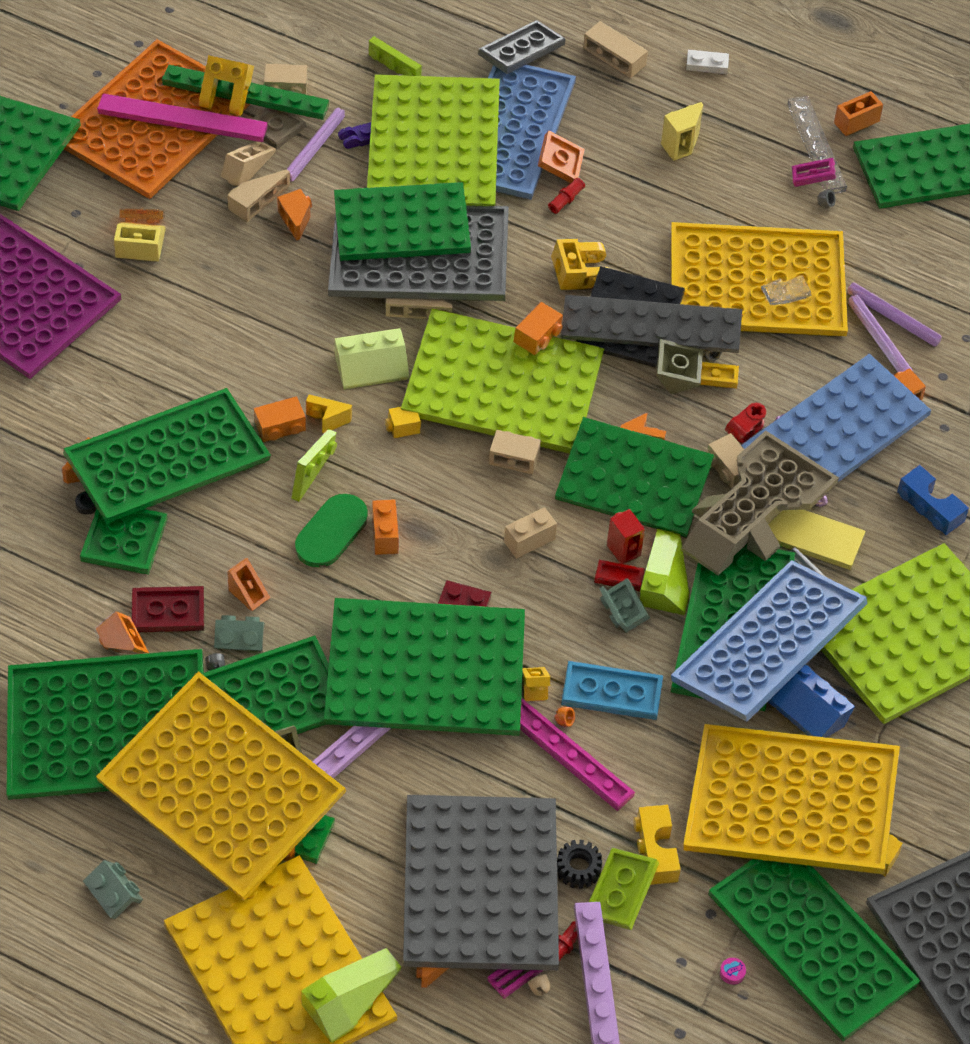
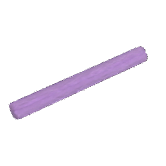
[287,108,345,182]
[847,282,942,346]
[848,295,912,372]

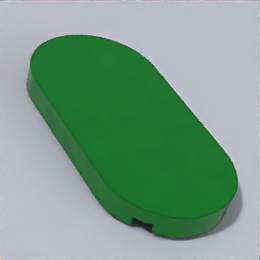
[295,494,368,567]

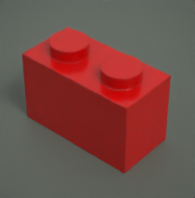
[607,509,645,564]

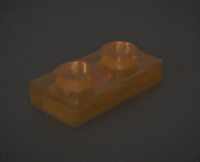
[119,208,165,223]

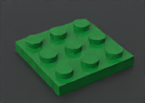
[80,509,168,575]

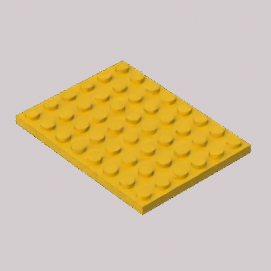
[671,222,848,337]
[96,671,346,901]
[683,724,900,874]
[164,855,397,1044]

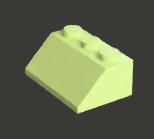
[335,328,410,389]

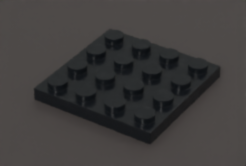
[576,266,685,368]

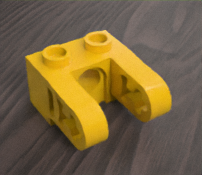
[199,55,254,116]
[551,239,608,290]

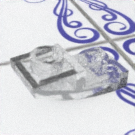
[761,275,811,305]

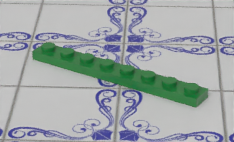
[162,65,329,120]

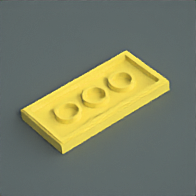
[768,510,866,570]

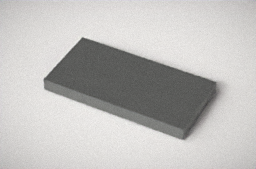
[478,20,566,74]

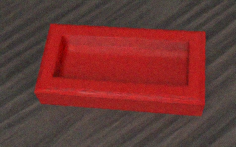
[594,559,645,592]

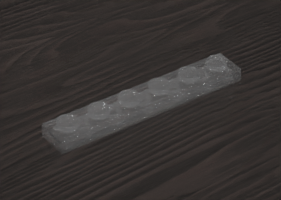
[787,96,847,194]

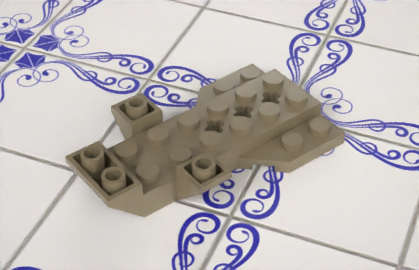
[681,430,839,575]

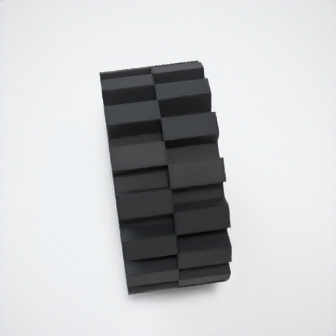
[557,839,602,889]

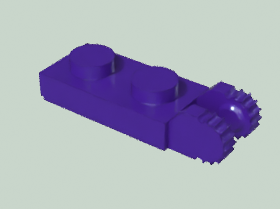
[338,122,371,149]

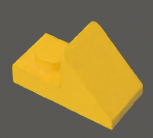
[306,394,352,433]
[522,667,550,701]

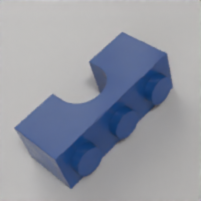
[897,465,969,535]

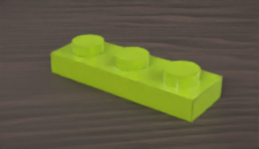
[368,36,422,76]

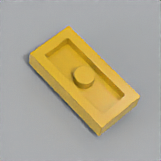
[700,362,739,389]

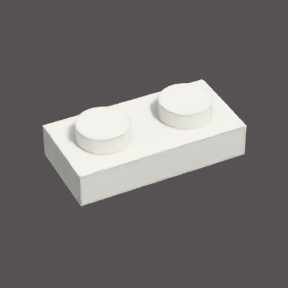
[686,50,729,74]

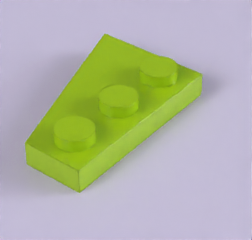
[291,429,337,502]

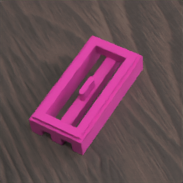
[792,158,836,187]
[488,969,543,999]

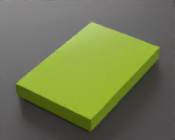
[589,848,659,930]

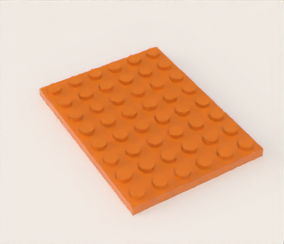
[64,39,251,199]

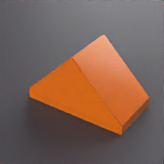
[227,558,270,611]

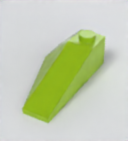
[640,529,690,615]
[301,948,401,1043]

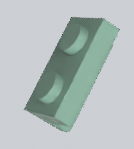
[599,578,650,633]
[214,615,265,651]
[83,860,143,919]

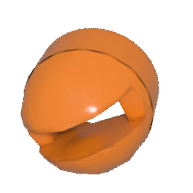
[554,707,575,727]

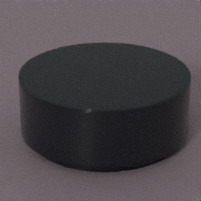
[75,491,97,515]

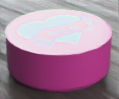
[720,958,746,985]

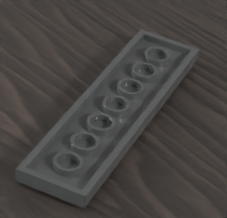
[561,295,742,353]

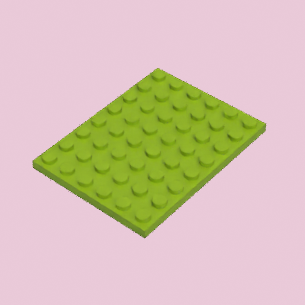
[367,75,500,206]
[401,308,604,454]
[821,543,970,724]

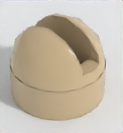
[528,974,551,996]

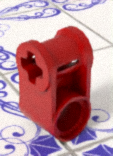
[725,403,767,444]

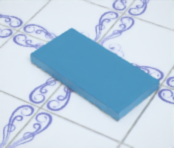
[561,661,663,720]

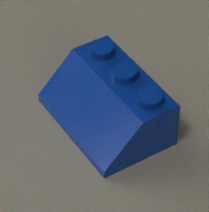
[768,665,855,738]

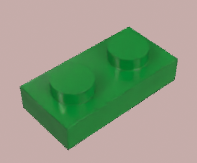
[295,815,335,864]

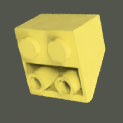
[661,102,703,161]
[114,222,166,262]

